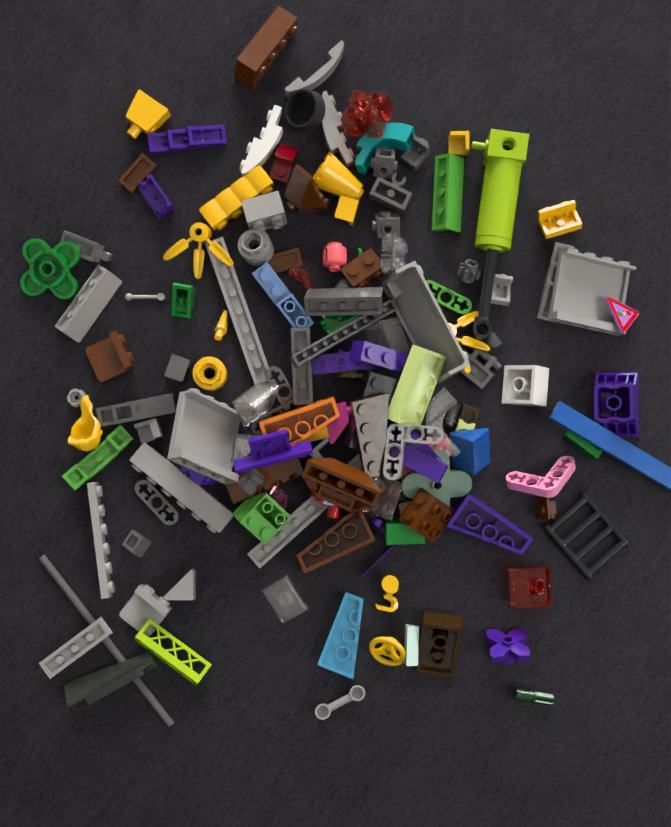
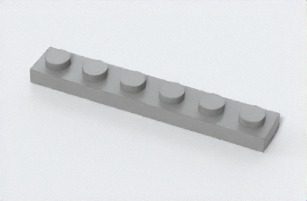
[87,482,115,599]

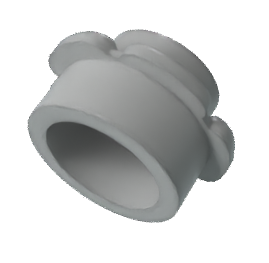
[67,388,86,407]

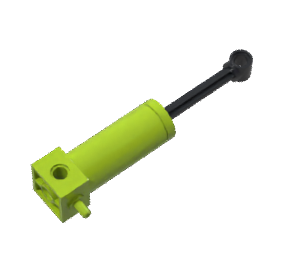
[471,129,529,340]

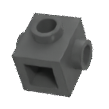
[370,147,398,179]
[371,210,400,240]

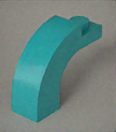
[355,123,415,175]

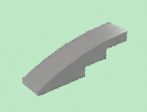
[537,242,574,323]

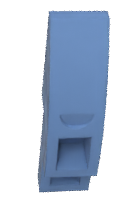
[251,262,314,328]

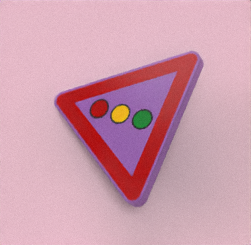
[604,296,639,334]

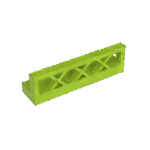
[134,618,212,686]

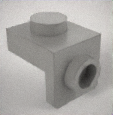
[491,274,513,306]

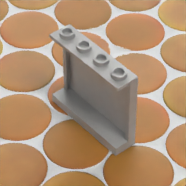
[548,248,637,336]
[167,388,249,484]

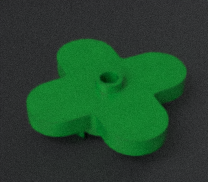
[20,238,81,299]

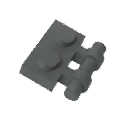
[460,346,502,390]

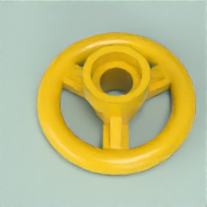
[369,637,406,666]

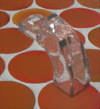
[426,387,461,458]

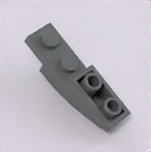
[96,393,176,427]

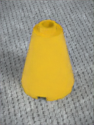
[313,152,364,200]

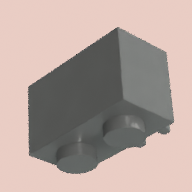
[369,172,412,215]

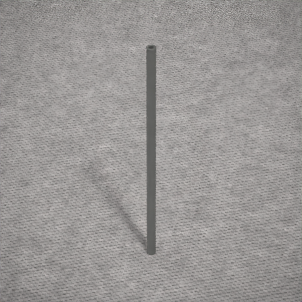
[39,555,175,727]

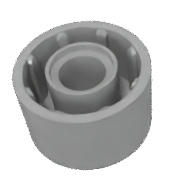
[238,229,274,266]

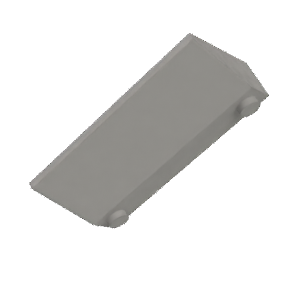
[381,261,470,385]

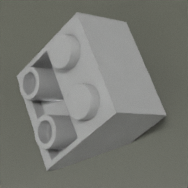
[241,191,287,232]

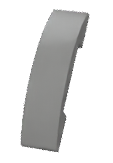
[285,40,344,98]

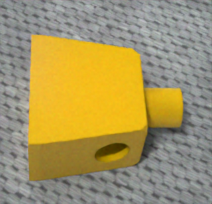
[126,90,171,139]

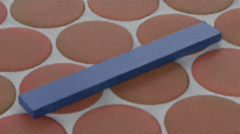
[549,401,671,491]

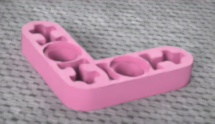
[505,456,576,498]

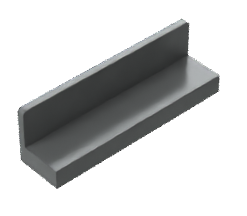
[304,287,383,316]
[291,327,313,405]

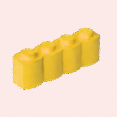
[199,165,274,230]

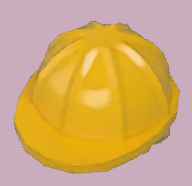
[68,395,102,451]

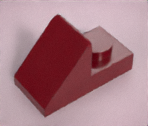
[269,143,299,185]

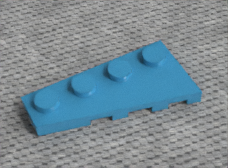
[317,592,364,679]

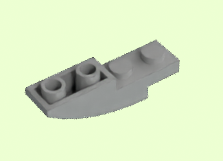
[322,91,355,168]

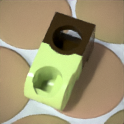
[455,404,480,432]

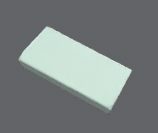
[404,624,419,666]

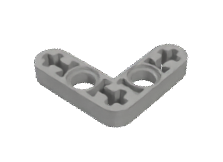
[383,423,445,481]

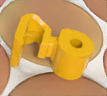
[375,575,399,612]

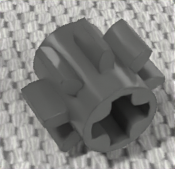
[457,259,482,283]

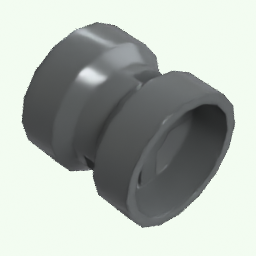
[238,469,266,495]

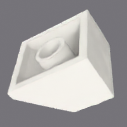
[502,365,549,406]

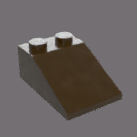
[416,611,463,678]

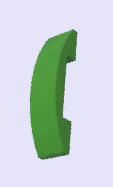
[62,425,133,491]

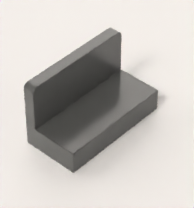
[310,438,330,459]

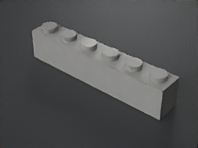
[130,442,234,533]

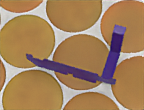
[361,516,395,578]

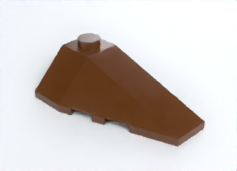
[284,164,328,213]

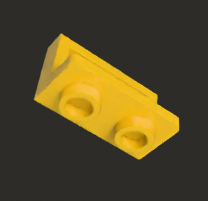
[538,200,582,239]

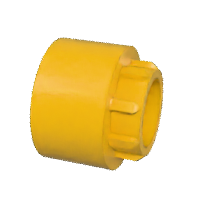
[193,357,227,391]

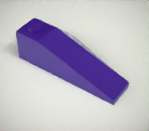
[386,421,448,483]

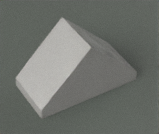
[163,569,196,600]

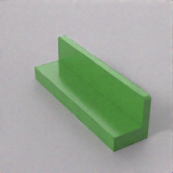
[432,153,464,233]

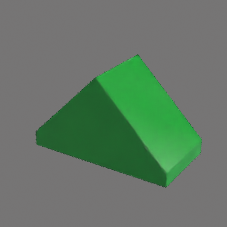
[171,283,196,319]

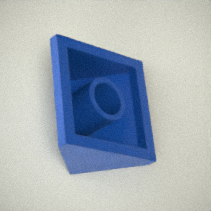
[450,428,490,475]

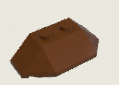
[301,458,382,512]

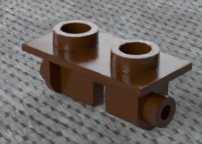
[535,483,557,519]

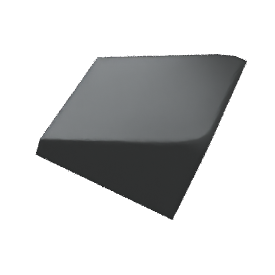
[122,529,151,557]

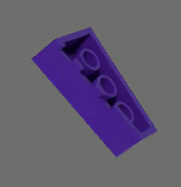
[446,493,533,555]

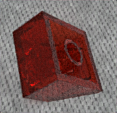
[508,566,553,608]

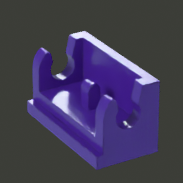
[138,173,174,219]

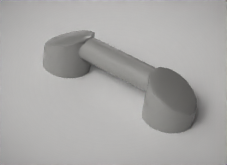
[315,685,365,720]

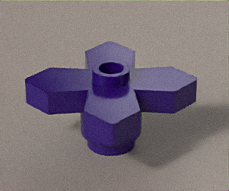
[486,628,530,665]

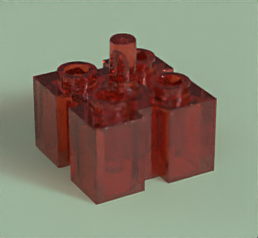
[340,90,394,138]

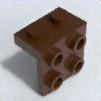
[85,331,135,382]
[399,487,454,542]

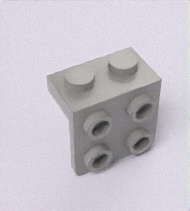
[119,584,172,637]

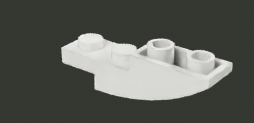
[239,105,283,177]

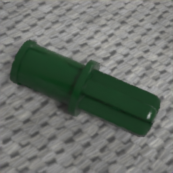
[515,688,555,706]

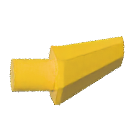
[214,310,228,341]

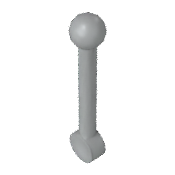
[125,293,165,301]

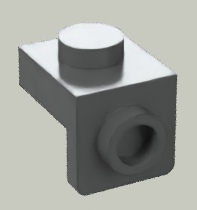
[401,135,430,170]

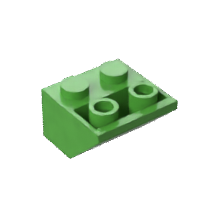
[232,492,292,545]

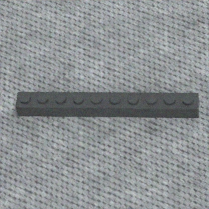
[290,299,397,368]

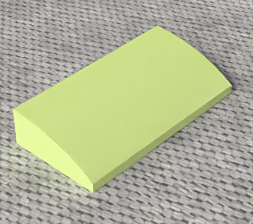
[388,345,447,425]

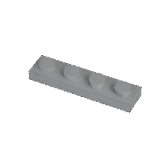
[39,617,113,679]

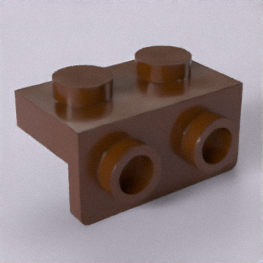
[340,248,385,288]

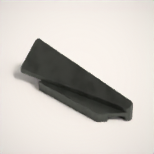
[64,652,158,707]

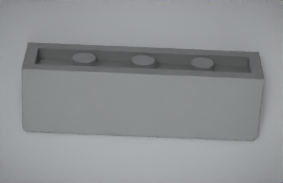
[55,264,122,343]

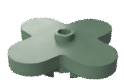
[400,448,472,507]

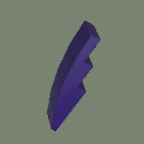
[146,125,227,154]

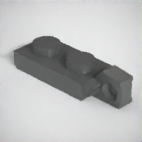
[60,231,113,263]

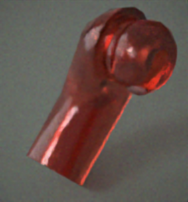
[288,267,313,290]

